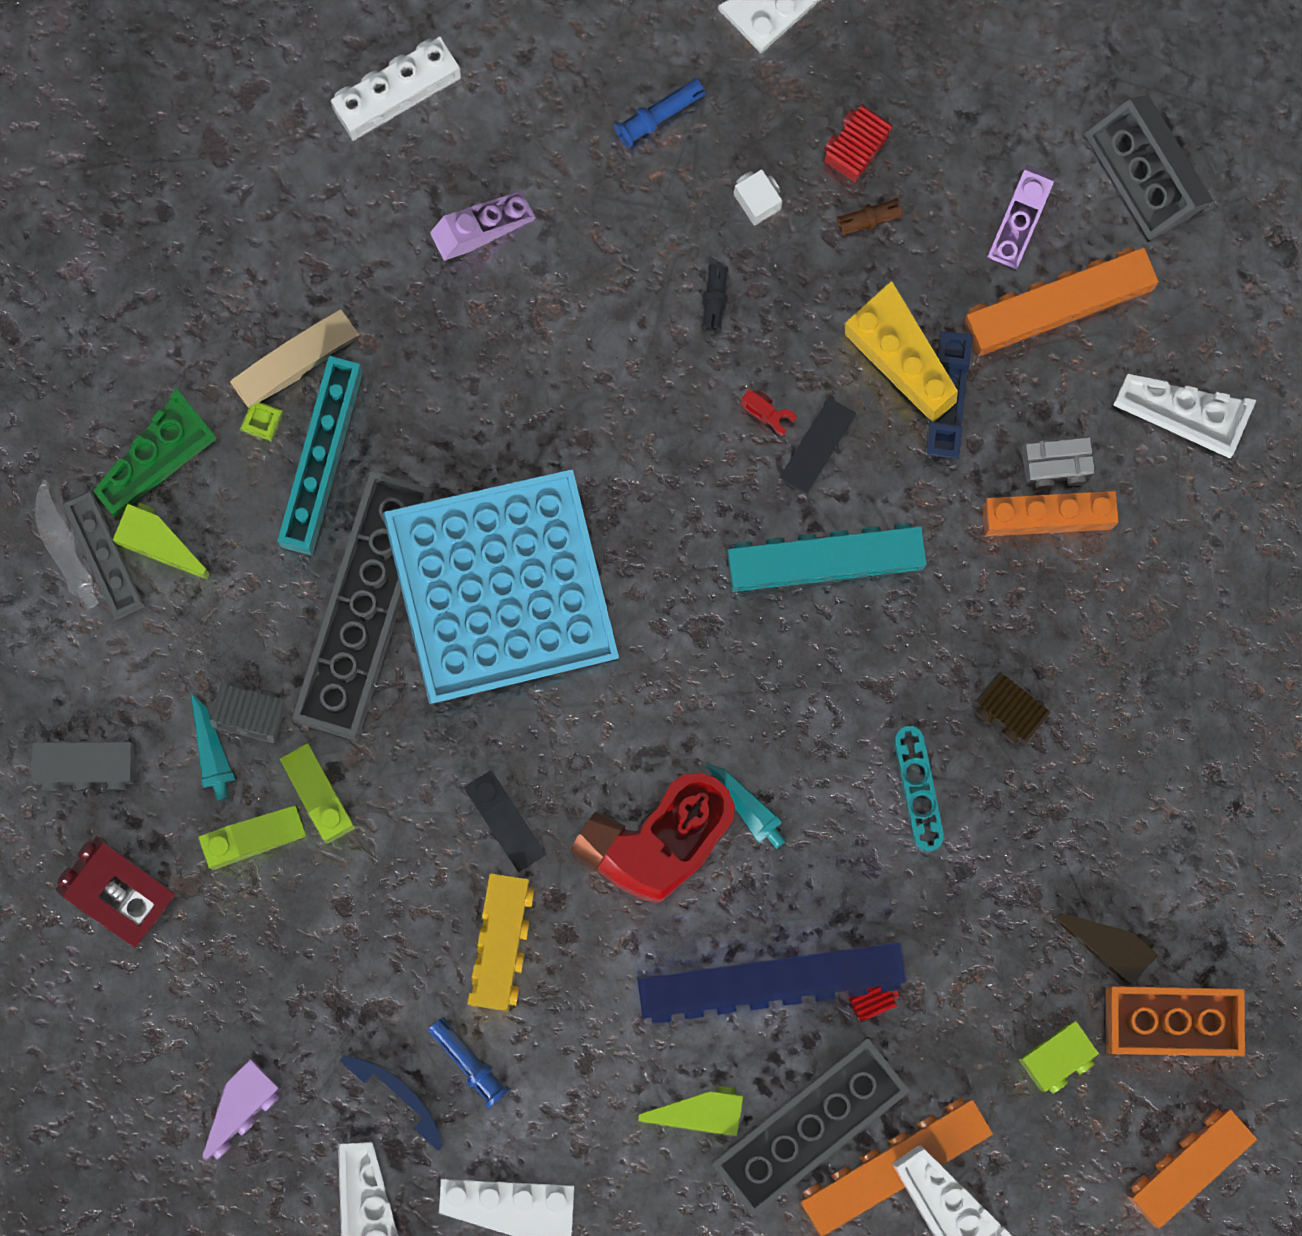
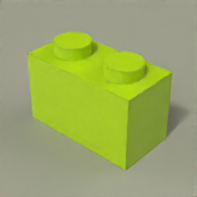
[1018,1021,1099,1094]

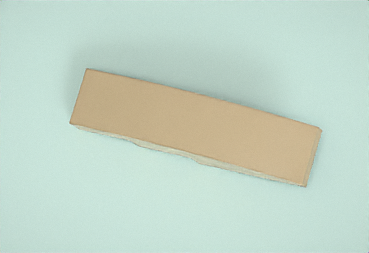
[230,309,359,408]

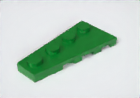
[93,388,217,518]

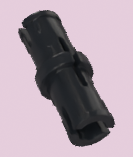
[701,264,729,332]

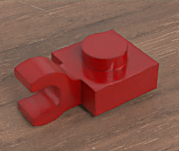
[740,389,797,436]

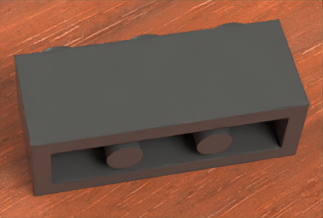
[31,742,136,791]

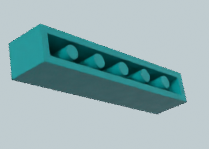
[277,356,363,556]
[727,523,926,592]

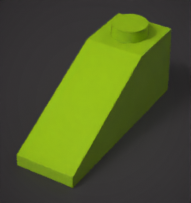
[113,503,210,580]
[280,743,356,844]
[198,806,307,870]
[638,1086,743,1136]

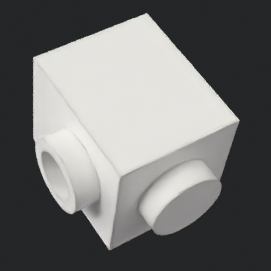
[734,170,782,226]

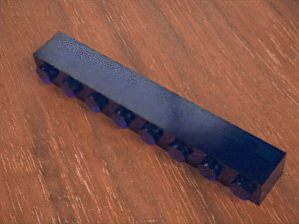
[637,942,908,1024]

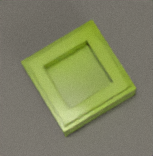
[241,402,283,442]

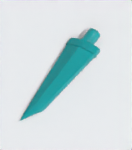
[190,692,235,802]
[703,762,787,849]

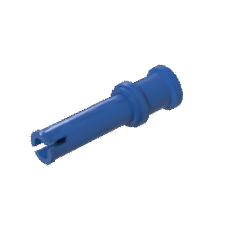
[613,78,706,148]
[427,1017,511,1109]

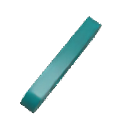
[894,726,944,852]

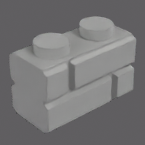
[1022,436,1094,489]

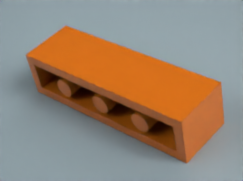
[982,491,1118,537]
[1127,1108,1258,1229]

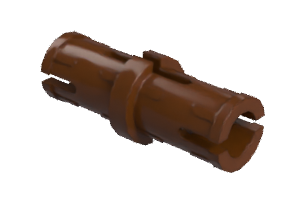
[836,198,903,236]

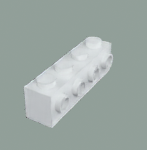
[331,37,461,141]

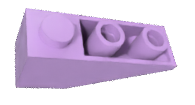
[988,164,1056,269]
[430,191,536,260]
[202,1060,281,1160]

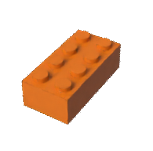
[1105,987,1245,1056]

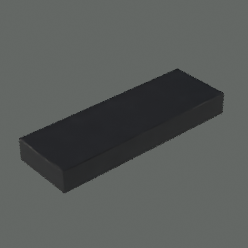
[779,397,856,495]

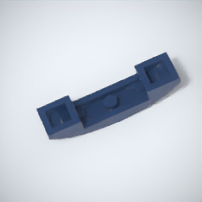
[927,331,973,459]
[339,1056,444,1151]

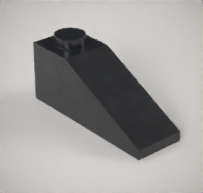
[464,770,546,873]

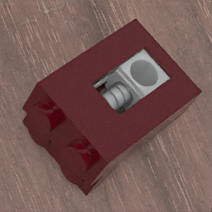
[56,836,175,948]

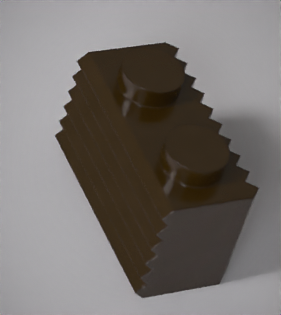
[973,672,1051,745]

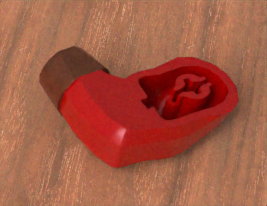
[570,773,735,903]

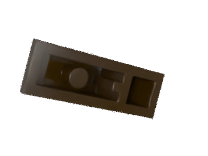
[1053,913,1158,985]

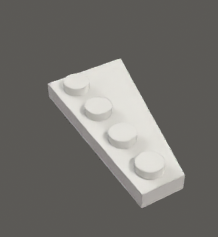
[718,0,820,53]
[1113,374,1256,458]
[338,1142,398,1236]
[892,1145,1012,1236]
[439,1179,574,1236]

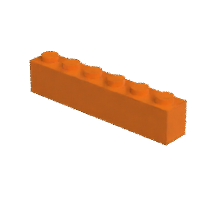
[963,247,1159,357]
[799,1097,993,1236]

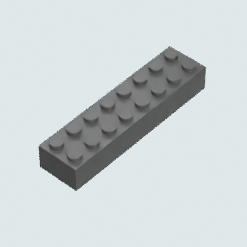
[292,471,435,742]

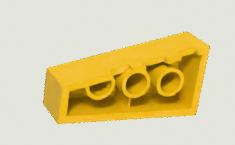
[845,281,958,423]
[467,873,535,1012]

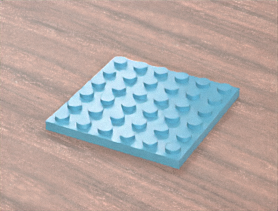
[383,469,619,704]

